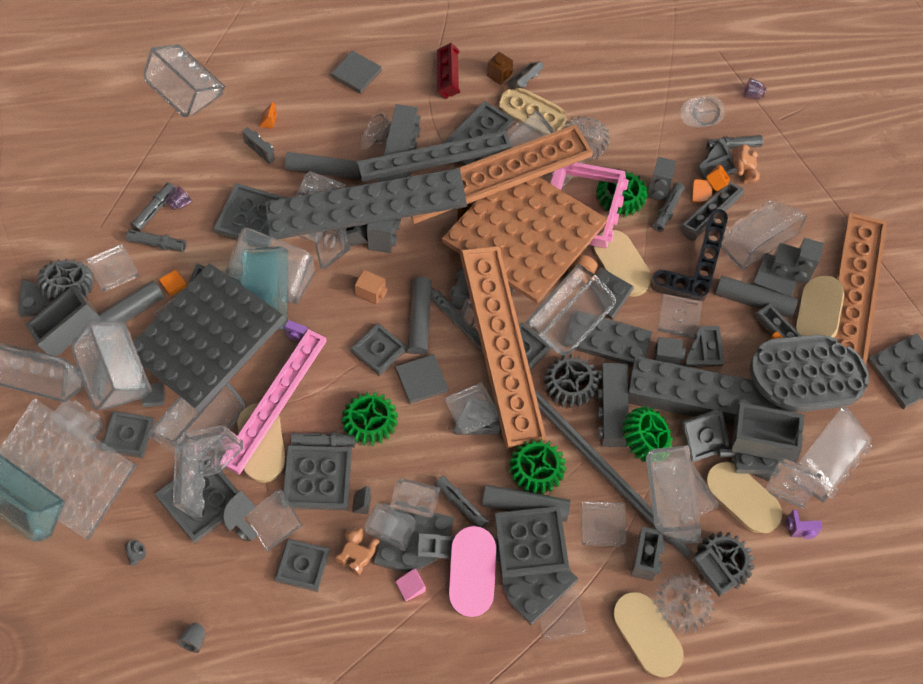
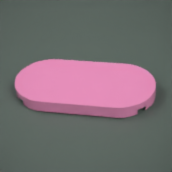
[449,526,496,617]

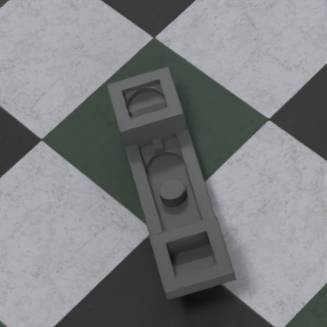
[417,533,500,562]

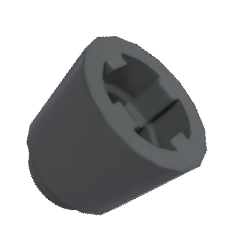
[176,623,206,653]

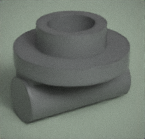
[124,540,146,566]

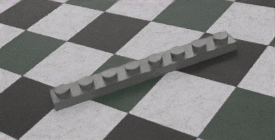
[357,131,512,181]

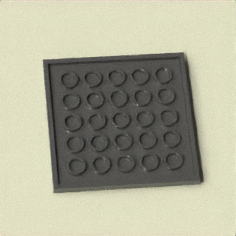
[125,263,286,412]

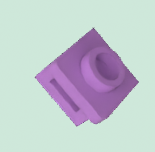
[786,510,823,539]

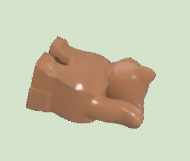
[732,144,760,184]
[335,528,380,576]

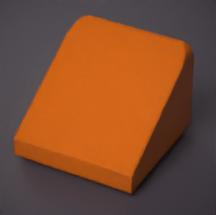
[260,102,277,129]
[707,164,730,191]
[691,179,712,203]

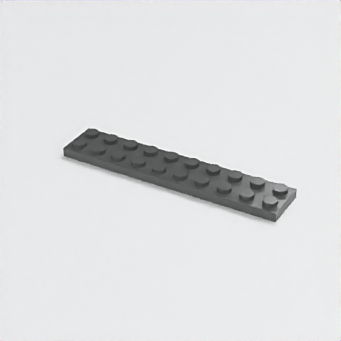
[265,168,467,241]

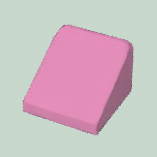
[396,568,425,601]

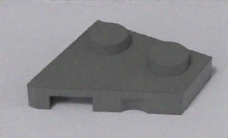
[684,326,725,367]

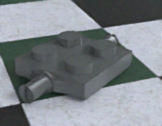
[719,434,780,475]

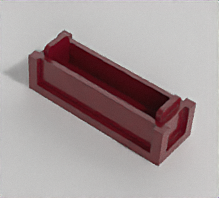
[437,43,460,99]

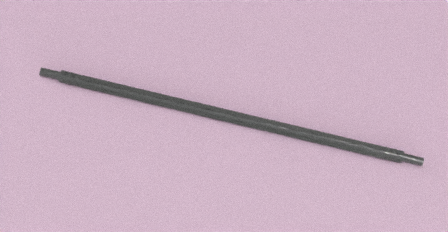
[431,286,693,559]

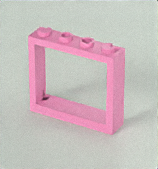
[551,162,628,248]

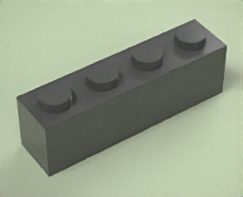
[597,363,629,448]

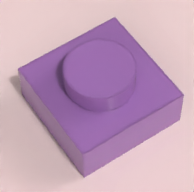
[285,320,307,342]

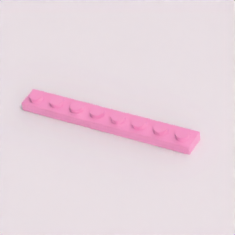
[220,329,327,475]

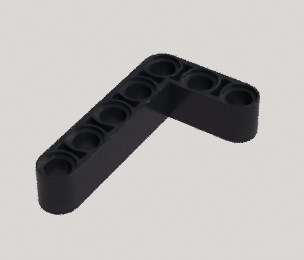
[651,209,728,303]

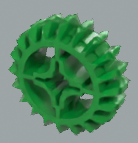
[596,169,648,218]
[341,391,398,446]
[621,406,673,463]
[509,438,566,495]

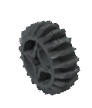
[37,258,94,301]
[543,354,599,408]
[694,531,754,591]

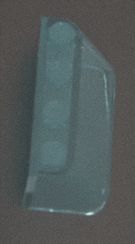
[240,246,288,330]
[0,454,66,541]

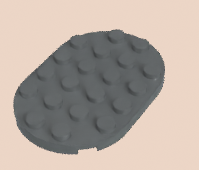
[750,335,869,412]

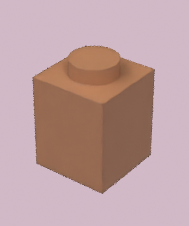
[355,270,387,304]

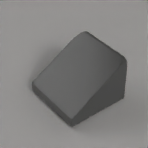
[142,383,166,407]
[352,486,371,514]

